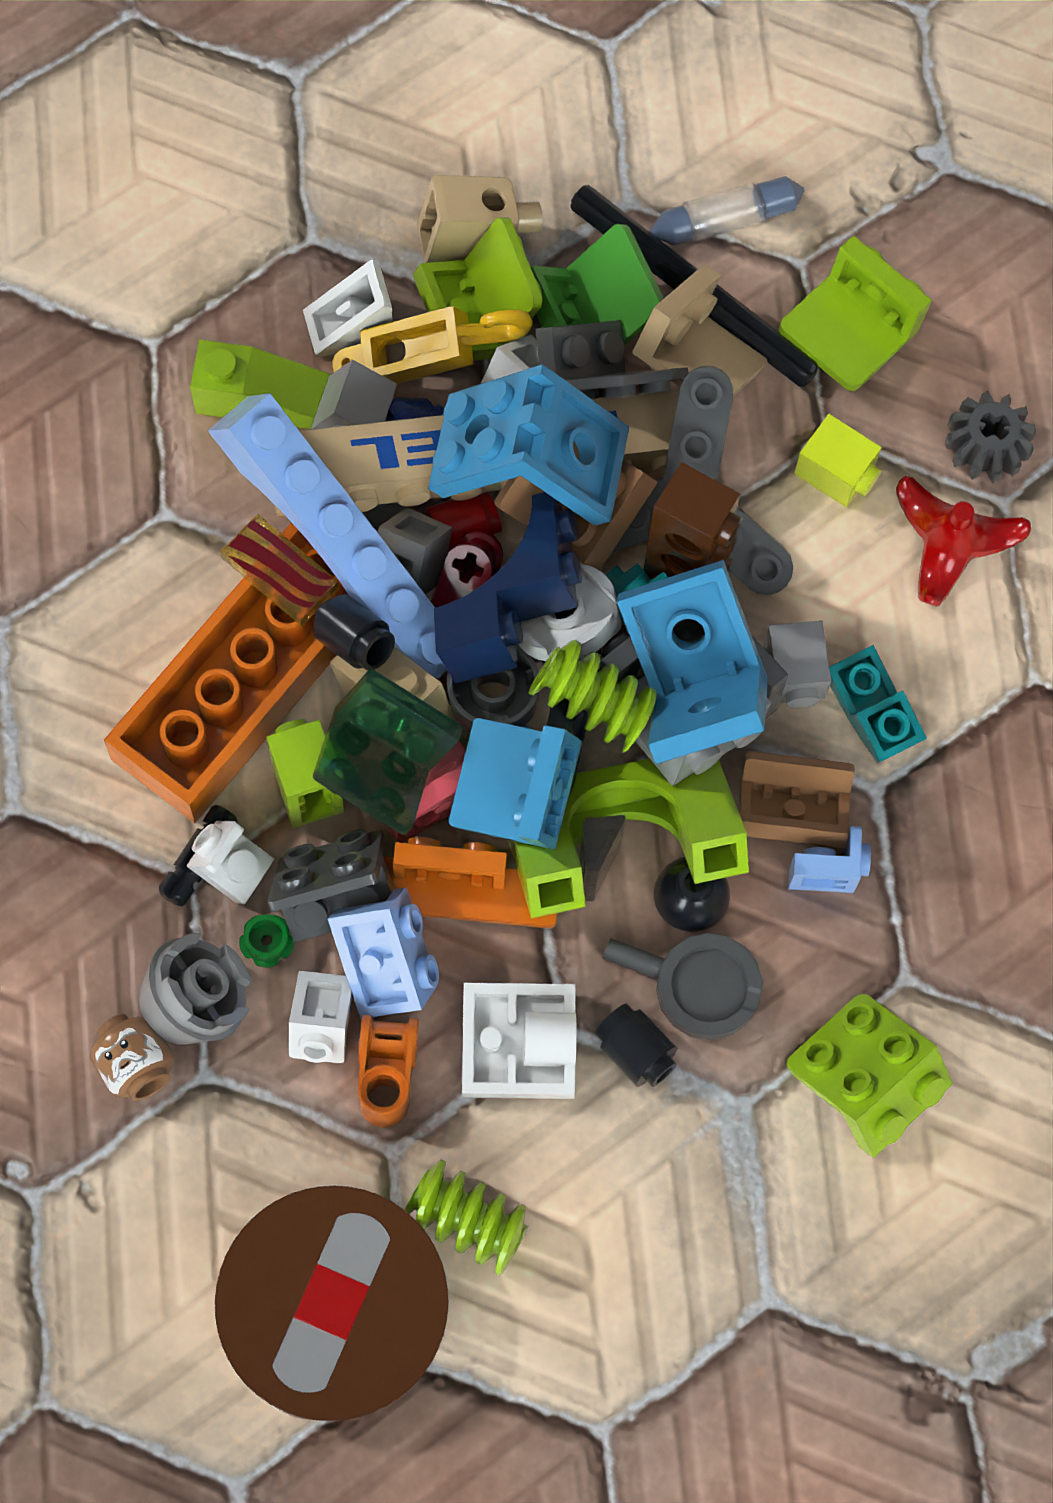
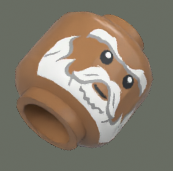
[90,1014,175,1101]

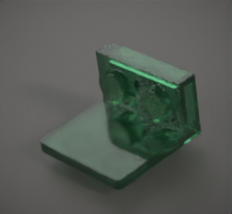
[312,668,463,835]

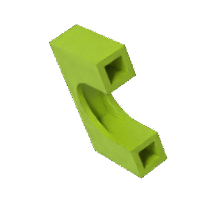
[508,758,749,918]

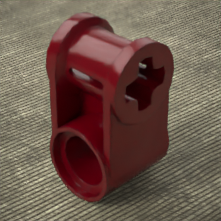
[430,530,503,608]

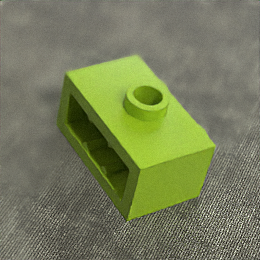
[266,719,346,829]

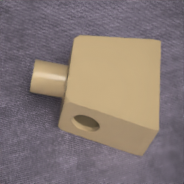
[417,175,543,263]

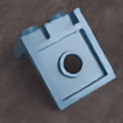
[428,364,629,526]
[616,560,768,764]

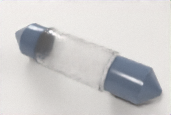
[650,176,804,245]

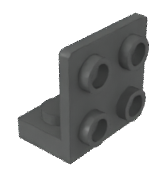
[536,320,689,399]

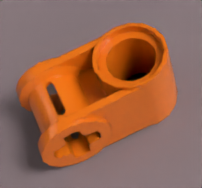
[358,1014,419,1128]

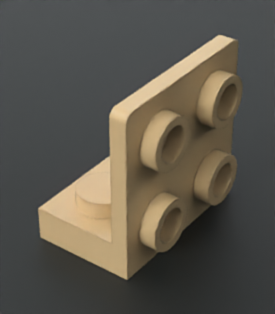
[632,264,767,397]

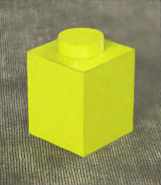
[794,414,882,507]

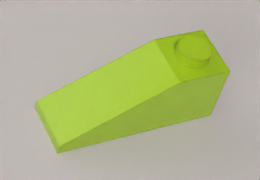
[190,339,331,429]

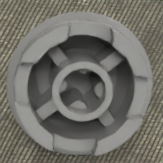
[138,933,251,1045]

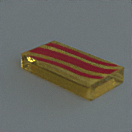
[220,514,339,626]

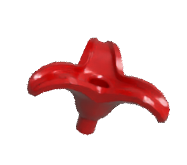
[896,476,1031,607]

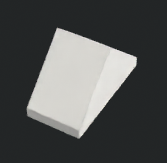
[303,259,393,357]

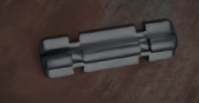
[159,805,238,907]

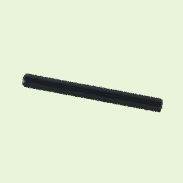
[570,185,819,387]

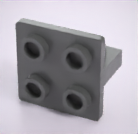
[268,829,395,943]

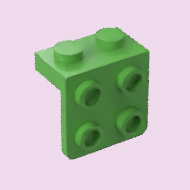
[530,224,664,346]

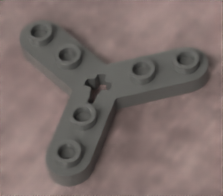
[612,366,793,595]

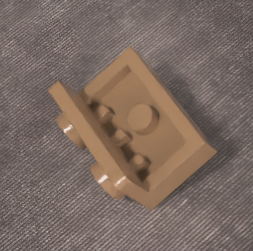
[738,751,855,849]

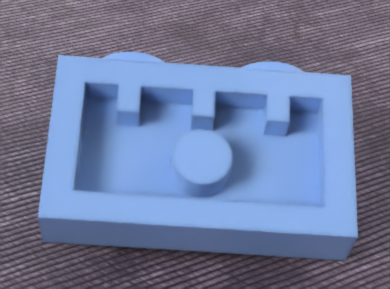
[328,887,439,1019]

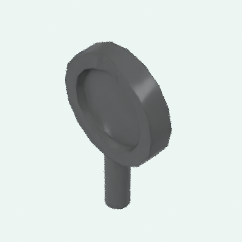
[603,933,763,1041]

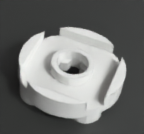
[518,564,622,661]

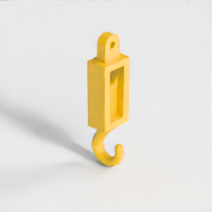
[332,306,533,384]

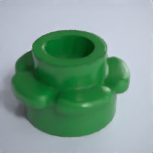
[239,914,294,968]

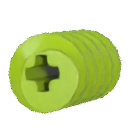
[528,640,657,753]
[405,1159,529,1276]

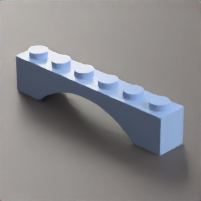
[208,393,447,679]

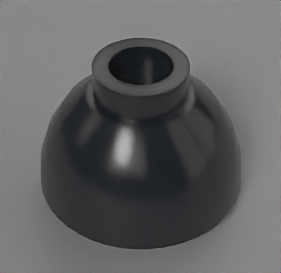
[654,857,730,932]

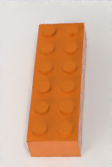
[104,522,348,824]

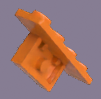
[383,837,557,929]

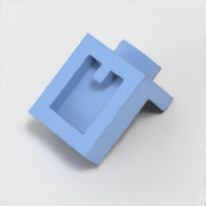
[788,826,871,893]

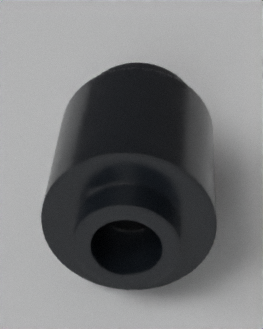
[313,594,395,671]
[595,1003,678,1087]

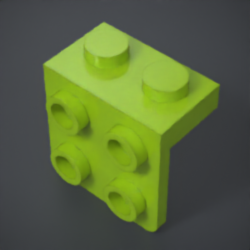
[412,217,542,361]
[779,235,932,391]
[787,994,953,1159]

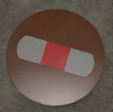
[215,1186,449,1421]

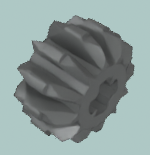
[945,390,1036,483]

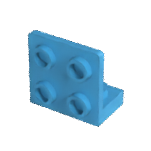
[449,718,582,850]

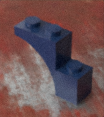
[434,492,582,683]

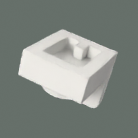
[187,821,274,904]
[289,971,353,1063]

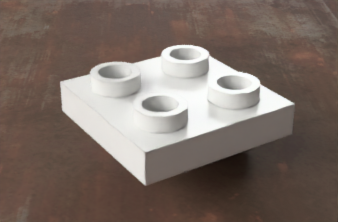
[462,983,576,1099]

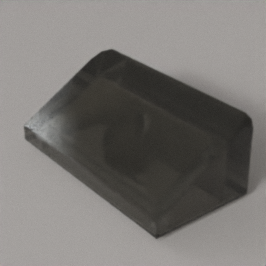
[578,815,626,902]

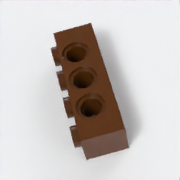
[643,462,743,580]

